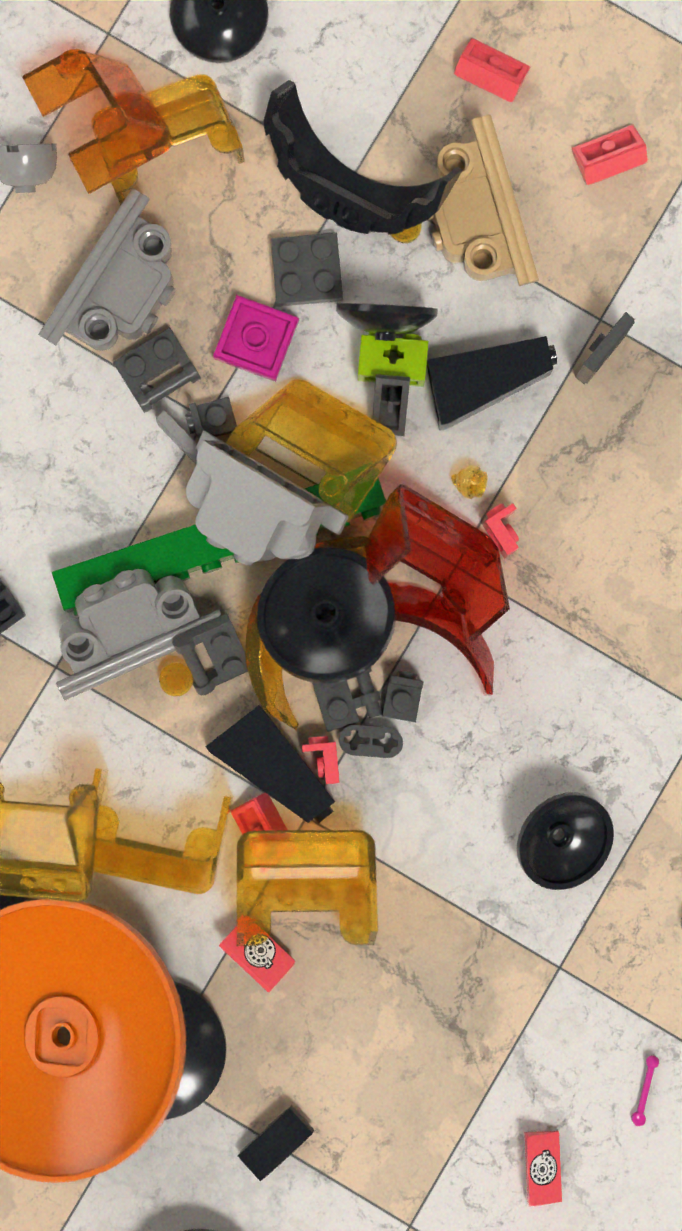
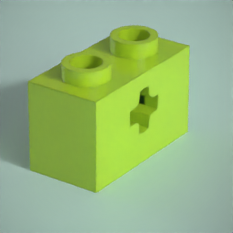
[358,332,429,387]

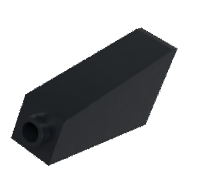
[426,336,557,431]
[206,705,335,824]

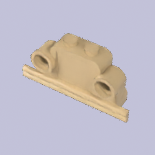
[428,114,539,286]

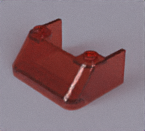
[365,484,510,641]

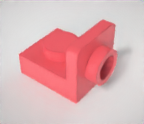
[482,503,519,559]
[302,736,340,784]

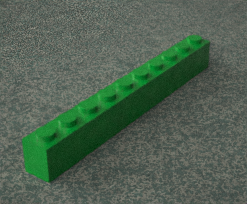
[52,466,387,616]

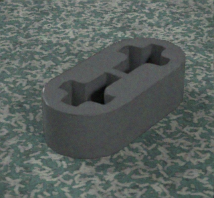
[339,725,403,758]

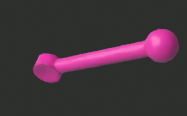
[631,1055,659,1126]

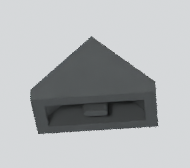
[371,374,410,436]

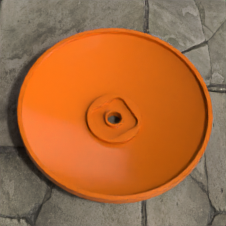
[0,899,186,1183]

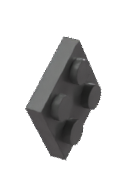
[271,233,343,307]

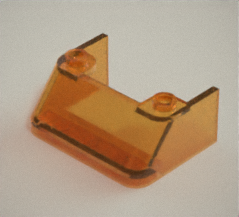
[22,49,173,194]

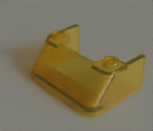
[81,768,234,894]

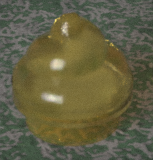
[451,465,488,499]

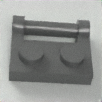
[113,328,201,413]
[173,613,253,695]

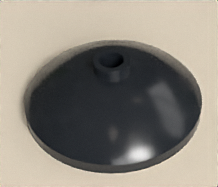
[170,0,269,63]
[336,303,438,341]
[517,792,614,890]

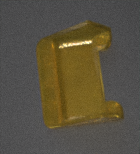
[91,74,245,206]
[226,379,397,523]
[0,782,99,902]

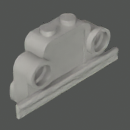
[38,188,176,351]
[186,431,349,566]
[56,569,222,700]

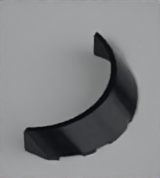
[263,80,463,235]

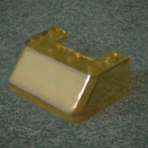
[236,830,378,946]

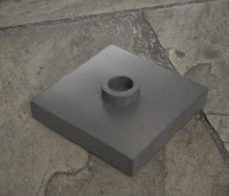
[575,312,635,385]

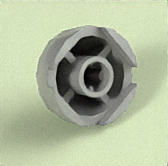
[0,144,57,193]

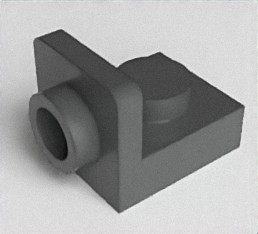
[185,397,238,439]
[382,671,424,723]

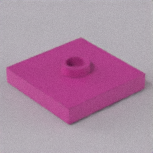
[213,295,299,382]

